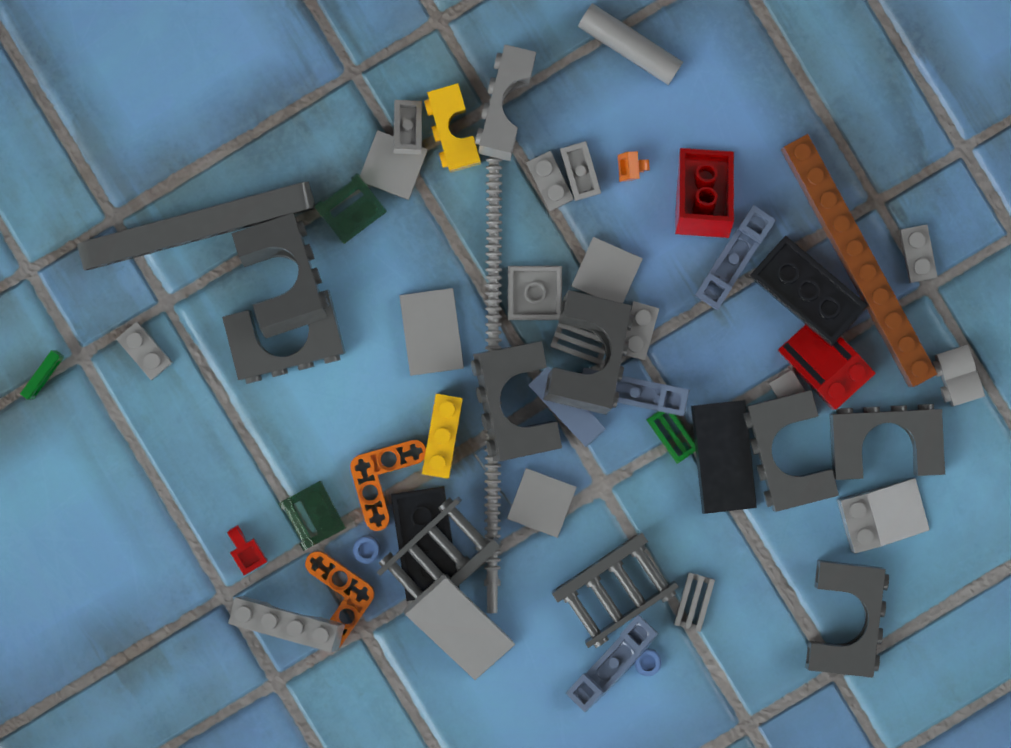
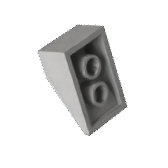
[837,478,930,554]

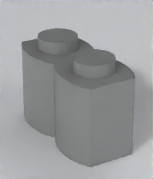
[932,345,985,407]

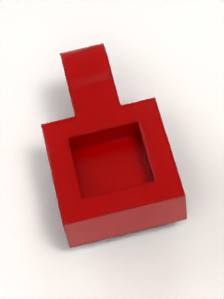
[227,525,268,576]

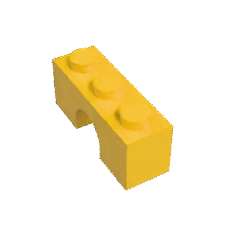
[424,83,481,173]
[422,393,463,479]

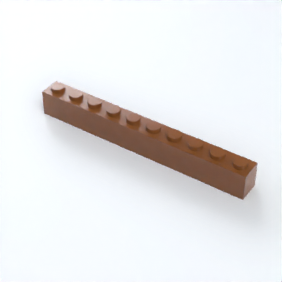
[781,134,937,387]

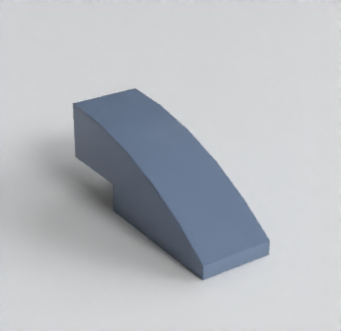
[528,367,605,447]

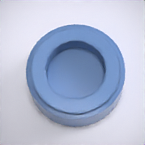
[353,536,381,564]
[634,648,661,676]

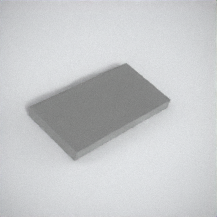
[403,574,515,680]

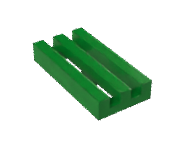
[20,350,64,400]
[646,411,696,464]

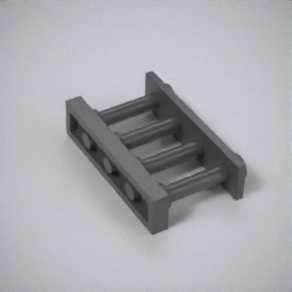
[377,496,503,599]
[552,532,678,648]

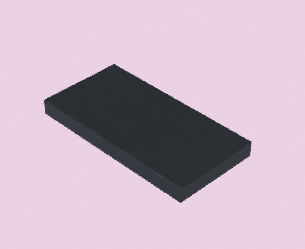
[750,236,868,347]
[691,400,757,514]
[391,486,460,601]

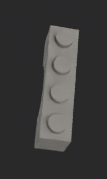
[475,45,536,161]
[228,596,345,652]

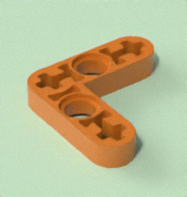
[350,440,426,531]
[305,551,375,648]

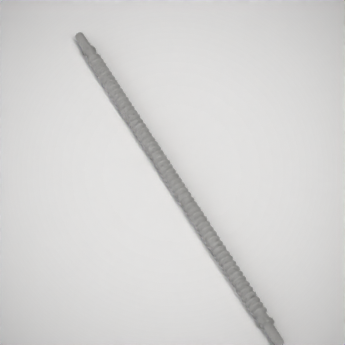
[484,99,502,613]

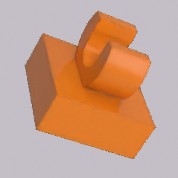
[617,151,650,182]

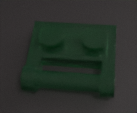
[314,173,387,244]
[278,481,346,551]

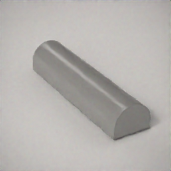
[578,3,683,85]

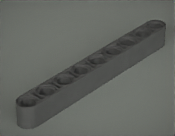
[77,182,316,271]

